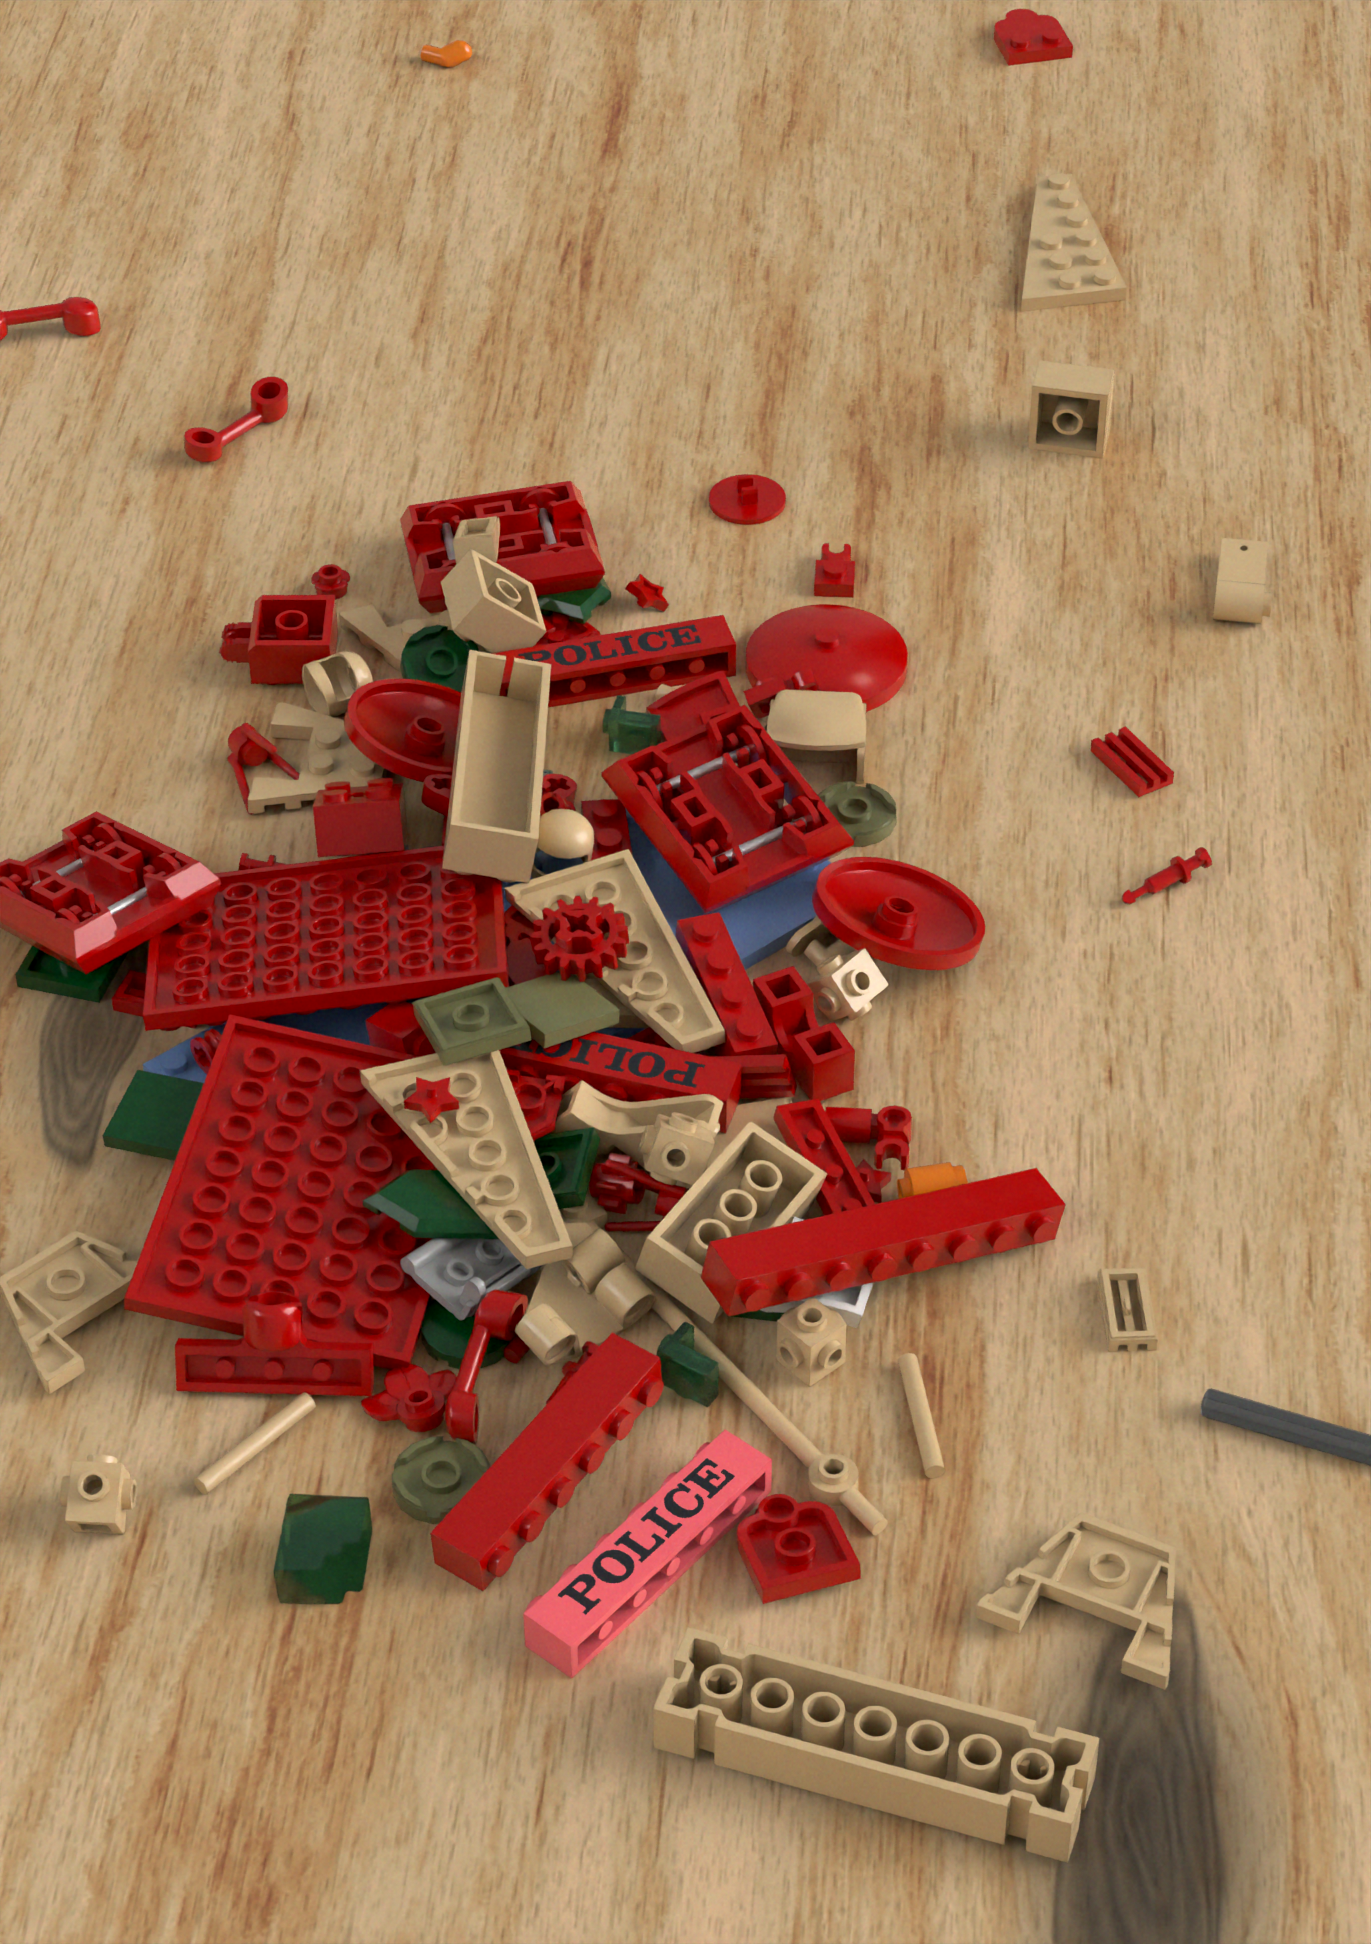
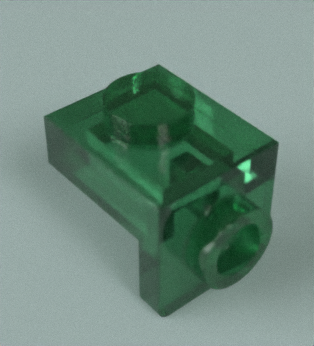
[603,695,661,754]
[656,1321,719,1408]

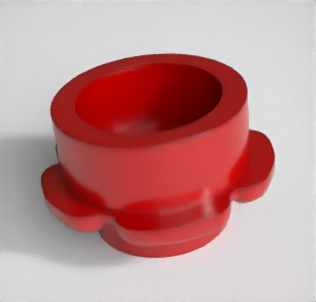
[311,564,350,600]

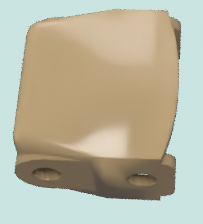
[767,690,866,784]

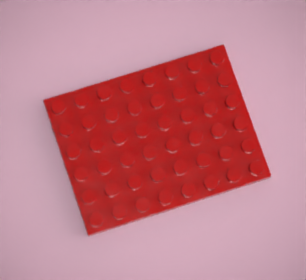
[143,845,509,1031]
[124,1014,438,1369]

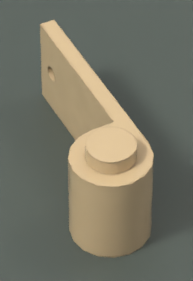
[1213,538,1272,624]

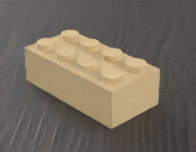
[634,1121,827,1324]

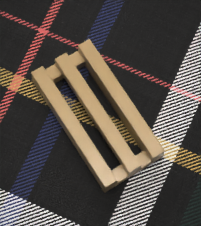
[1097,1267,1158,1352]

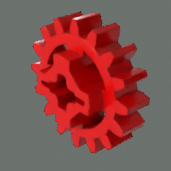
[530,895,629,982]

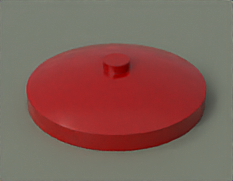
[746,604,908,712]
[344,679,461,783]
[812,857,985,970]

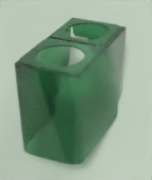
[273,1494,372,1604]

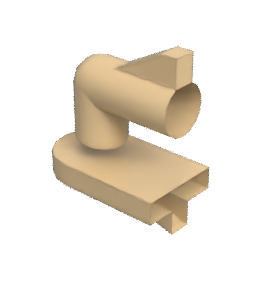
[786,915,858,966]

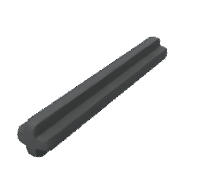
[1201,1388,1371,1466]

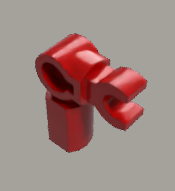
[825,1105,912,1170]

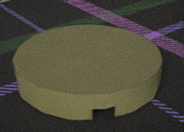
[818,781,896,847]
[392,1436,490,1524]

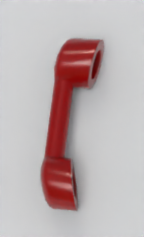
[0,297,101,341]
[184,377,288,463]
[445,1289,528,1444]

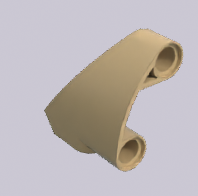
[515,1222,656,1366]

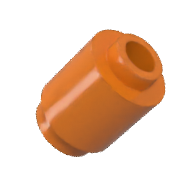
[897,1162,968,1199]

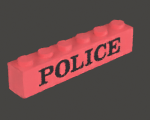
[523,1429,772,1678]

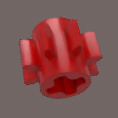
[589,1153,646,1214]

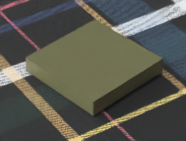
[506,971,620,1048]
[412,977,531,1066]

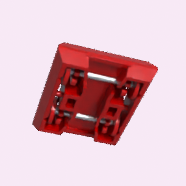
[400,481,605,614]
[601,705,854,914]
[0,811,221,974]

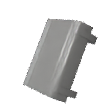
[400,1238,542,1320]

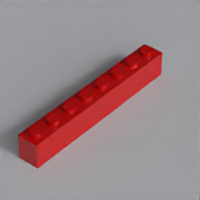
[701,1168,1066,1317]

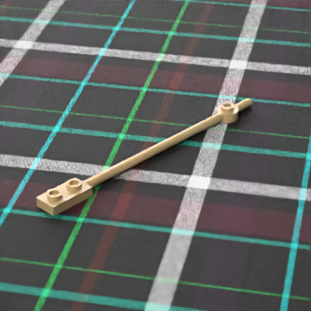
[559,1192,888,1535]

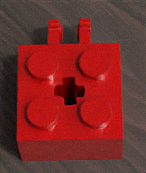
[219,595,338,685]
[313,778,408,857]

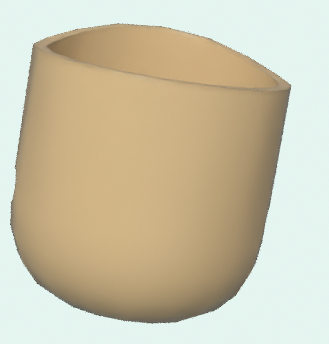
[302,651,373,717]
[531,809,594,879]

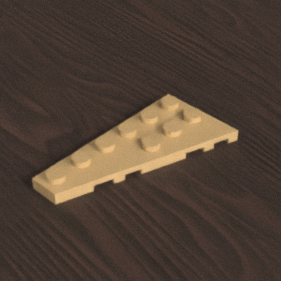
[1021,173,1127,312]
[505,849,726,1053]
[360,1050,573,1269]

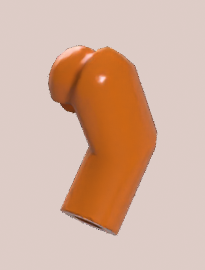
[421,40,472,68]

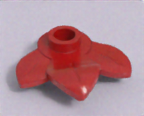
[361,1364,457,1432]

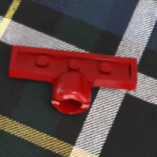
[175,1291,374,1396]

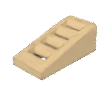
[453,516,500,564]

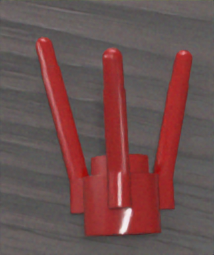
[227,723,300,815]
[604,1159,689,1232]

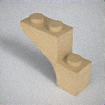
[546,1080,724,1172]

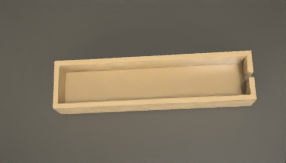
[442,650,551,883]

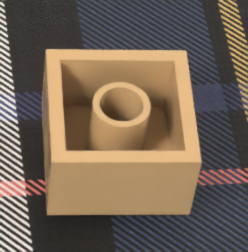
[1028,360,1115,458]
[441,548,547,653]

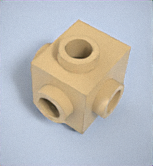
[807,948,889,1022]
[638,1113,715,1185]
[776,1297,847,1387]
[60,1454,137,1535]

